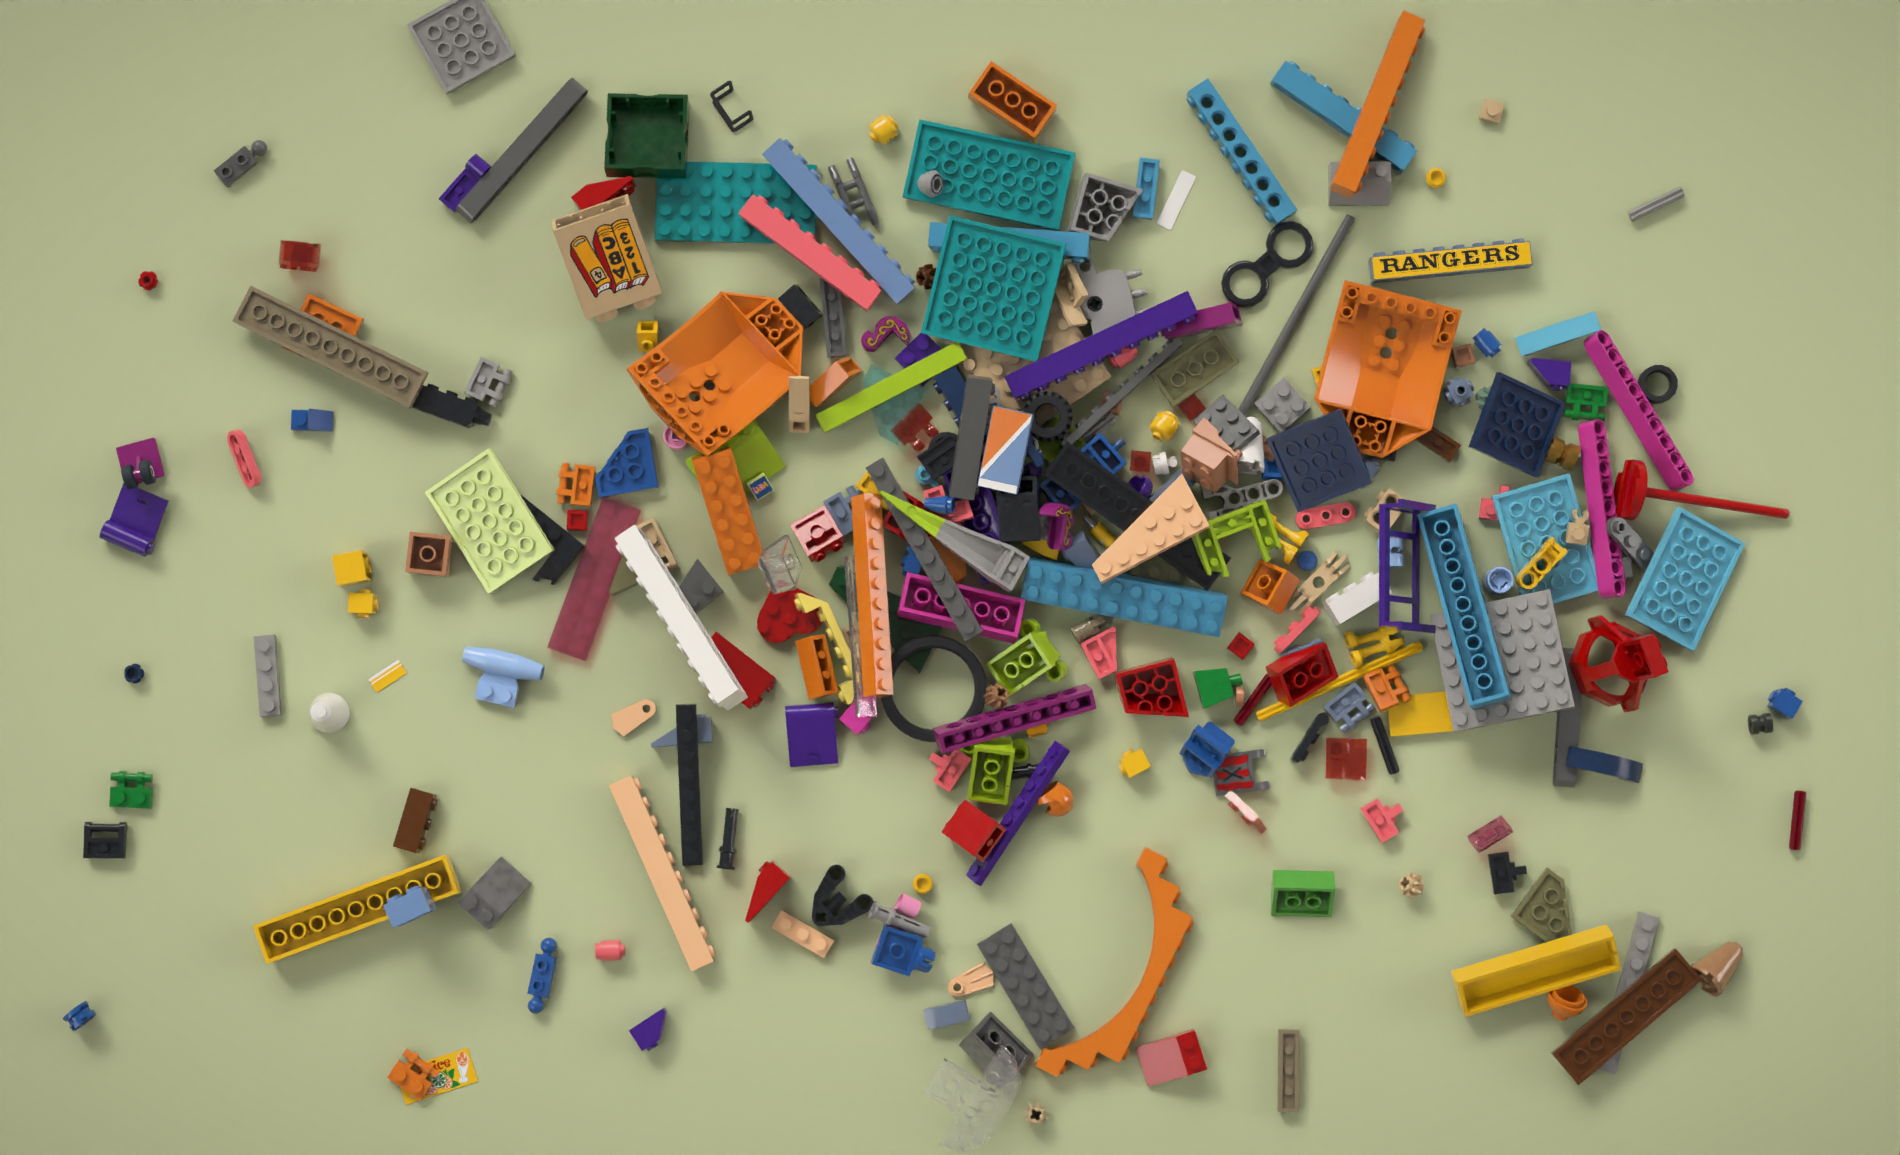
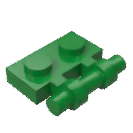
[1564,383,1608,421]
[109,771,153,809]

